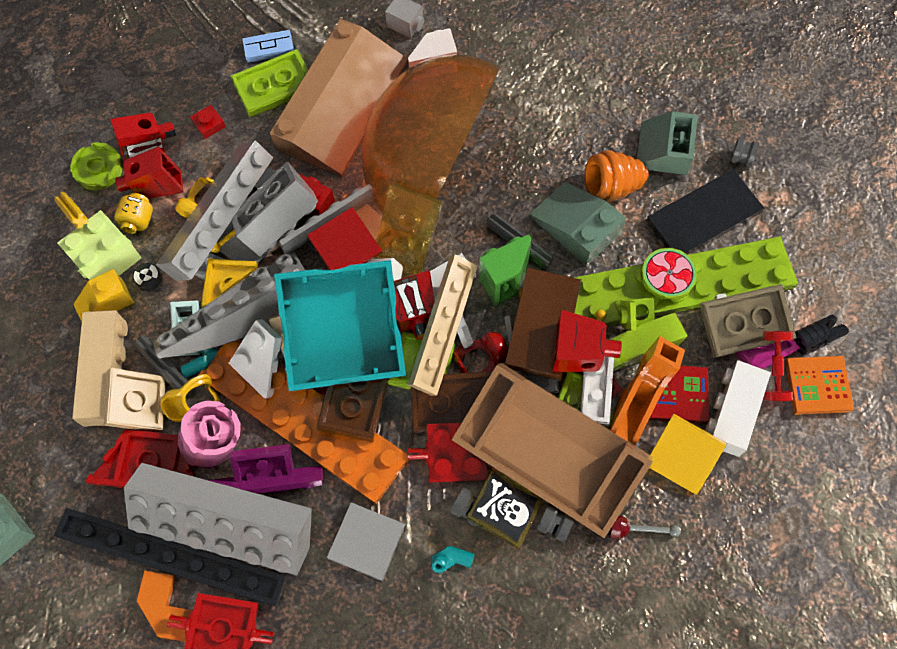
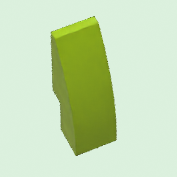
[610,312,688,371]

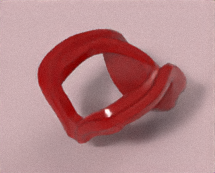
[453,332,508,373]

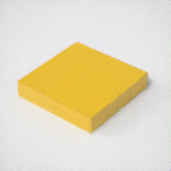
[649,414,727,495]

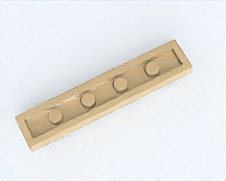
[408,254,478,396]

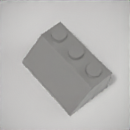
[232,162,318,256]

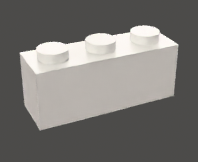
[705,360,771,457]

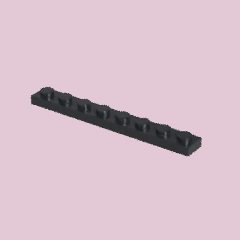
[54,508,288,607]

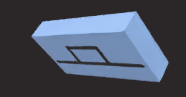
[242,30,294,63]

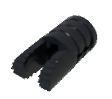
[794,314,850,355]

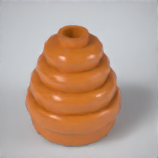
[584,150,649,203]

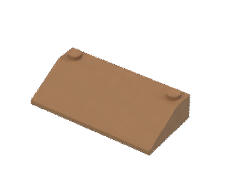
[270,19,408,177]
[452,363,653,538]

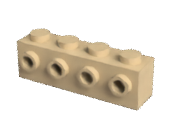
[72,310,128,427]

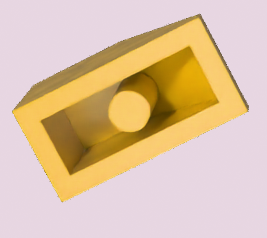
[73,269,134,322]

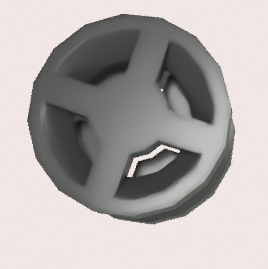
[730,137,759,168]

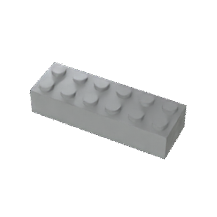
[124,463,312,575]

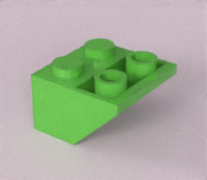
[479,234,532,306]

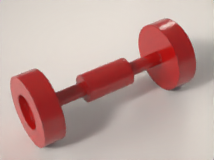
[763,331,793,401]

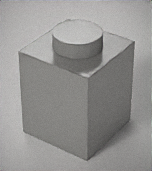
[385,0,425,39]

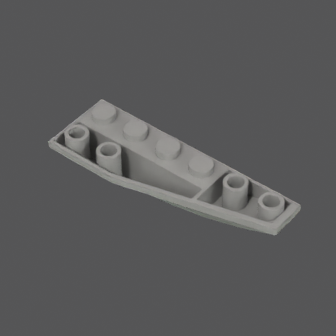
[153,252,305,359]

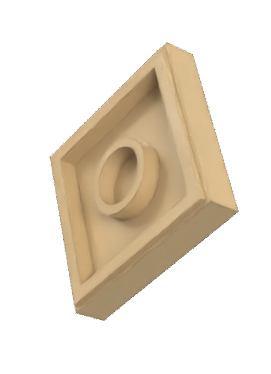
[103,368,165,433]

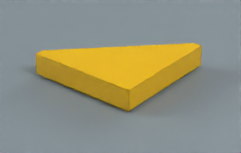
[201,258,258,308]

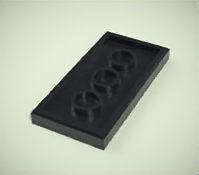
[646,169,765,255]

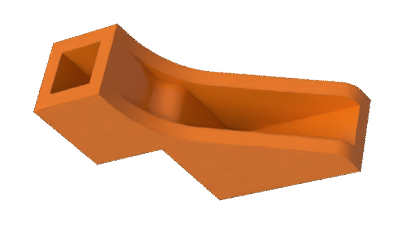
[609,336,685,445]

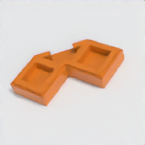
[137,570,192,642]

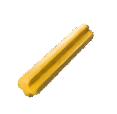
[54,192,88,228]

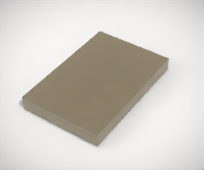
[699,284,796,358]

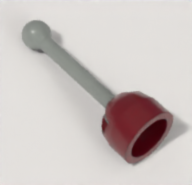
[608,515,681,539]

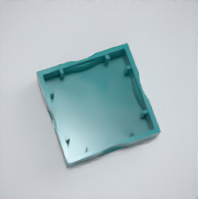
[274,260,406,391]

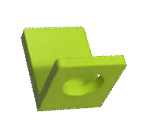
[618,297,655,331]

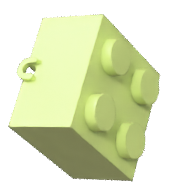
[57,210,142,280]

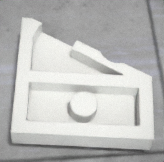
[229,319,282,399]

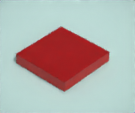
[307,207,383,270]

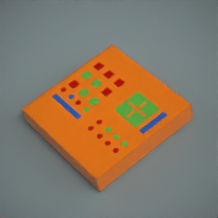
[785,356,854,415]

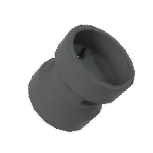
[450,487,481,528]
[537,503,575,543]

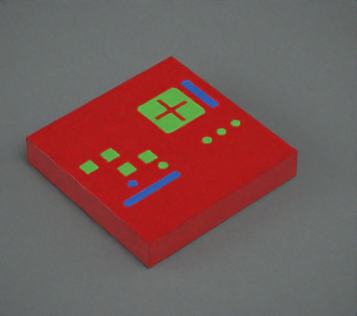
[650,366,709,424]

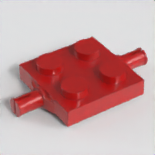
[408,423,487,483]
[167,593,275,649]

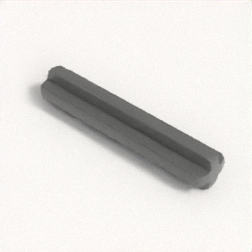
[486,213,553,269]
[134,335,195,399]

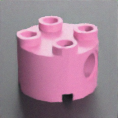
[178,401,240,467]

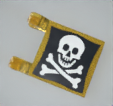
[466,467,543,550]

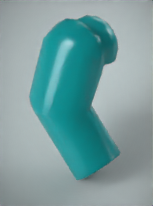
[181,347,218,378]
[431,546,475,574]

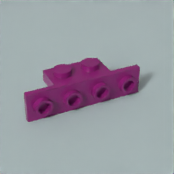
[208,444,324,494]

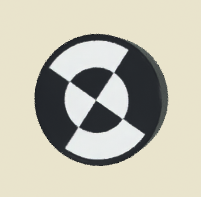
[133,263,162,291]

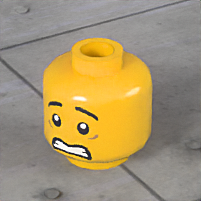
[114,193,153,234]

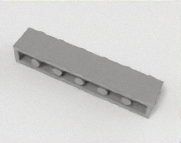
[156,140,273,281]

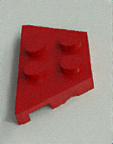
[86,429,194,489]

